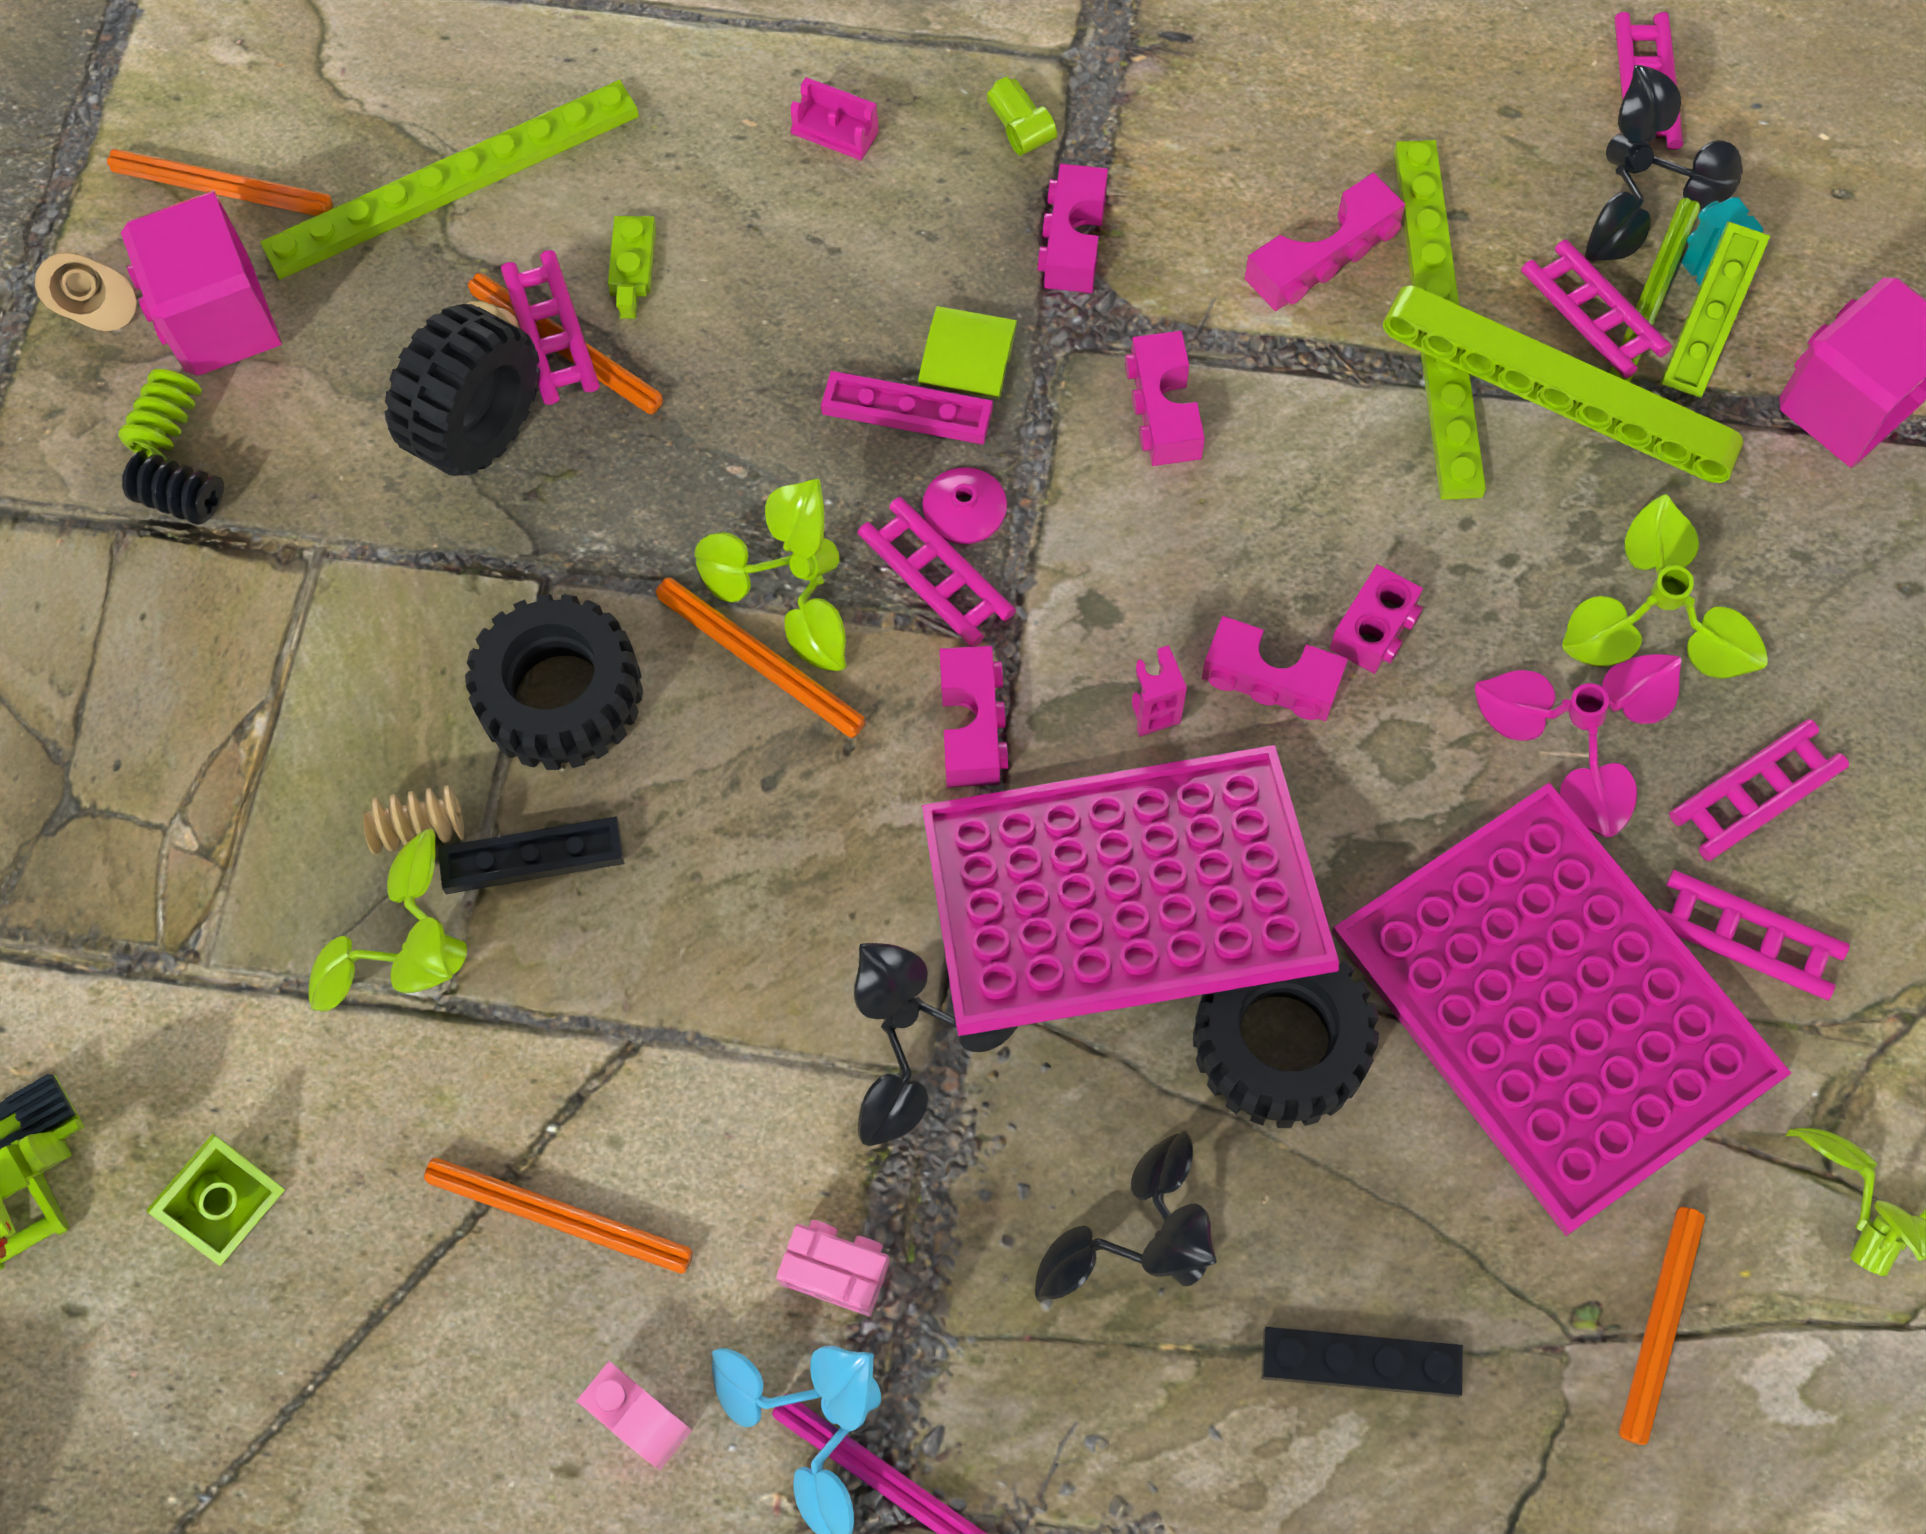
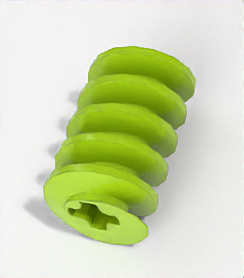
[118,369,202,461]

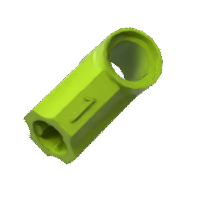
[987,76,1057,156]

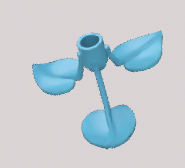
[712,1345,881,1534]

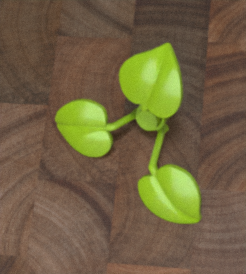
[694,479,847,671]
[1562,494,1768,679]
[308,828,467,1012]
[1786,1128,1926,1276]

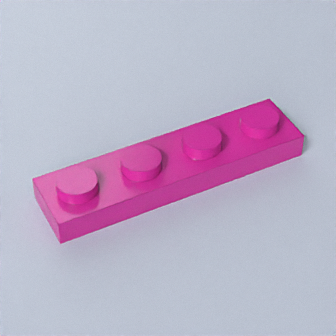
[821,371,993,445]

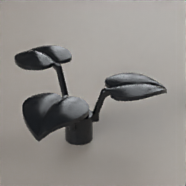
[1585,65,1743,261]
[854,943,1018,1146]
[1035,1131,1217,1303]

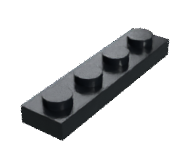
[438,816,625,894]
[1261,1327,1463,1398]

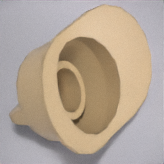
[35,252,137,331]

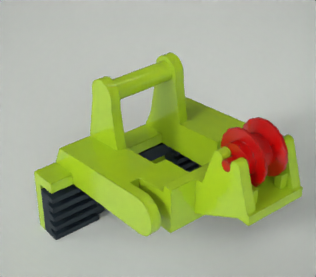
[0,1074,85,1270]

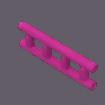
[1614,12,1684,150]
[1521,239,1672,379]
[501,250,600,405]
[857,497,1016,647]
[1669,719,1849,862]
[1656,869,1850,1001]

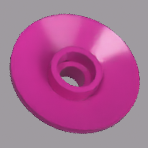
[923,467,1007,544]

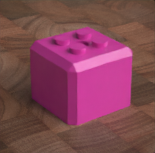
[121,190,282,376]
[1779,277,1926,468]

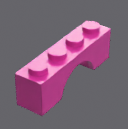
[1244,172,1405,312]

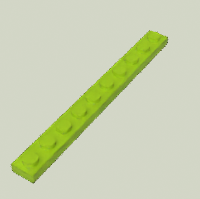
[260,79,639,280]
[1394,140,1486,500]

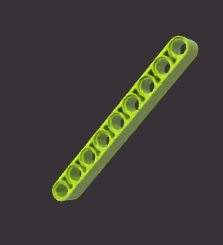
[1383,286,1744,483]

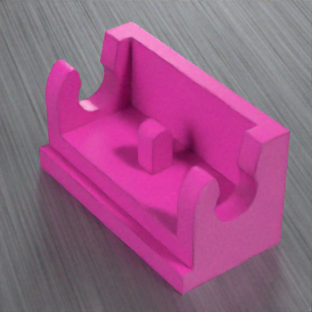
[791,77,879,161]
[1132,645,1187,737]

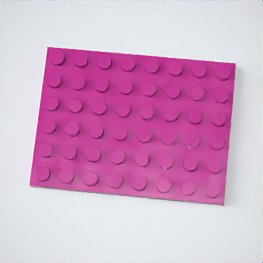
[922,745,1339,1036]
[1331,782,1791,1236]

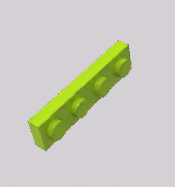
[1659,221,1770,398]

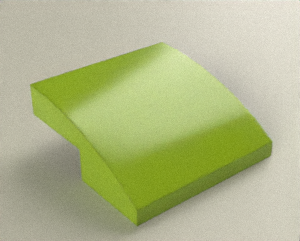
[918,306,1017,400]

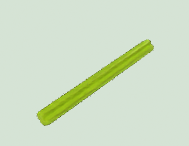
[1609,198,1700,382]

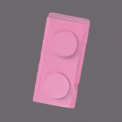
[776,1220,890,1317]

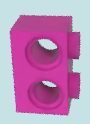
[1329,564,1424,674]

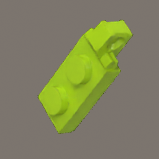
[608,216,656,319]

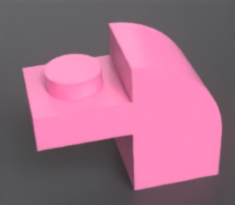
[576,1361,692,1471]

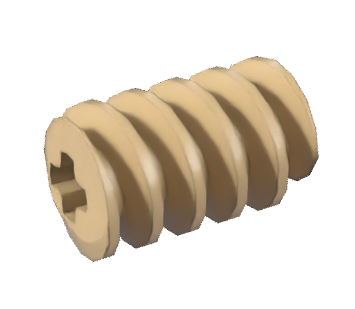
[363,785,465,854]

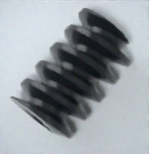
[122,450,224,525]

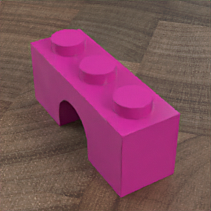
[1037,164,1108,293]
[1125,330,1205,466]
[1201,616,1348,722]
[939,646,1008,788]

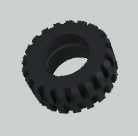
[384,304,540,476]
[465,594,643,770]
[1193,960,1379,1128]

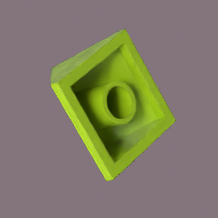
[146,1133,285,1266]

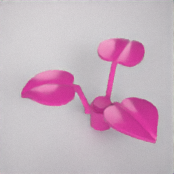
[1475,654,1681,837]

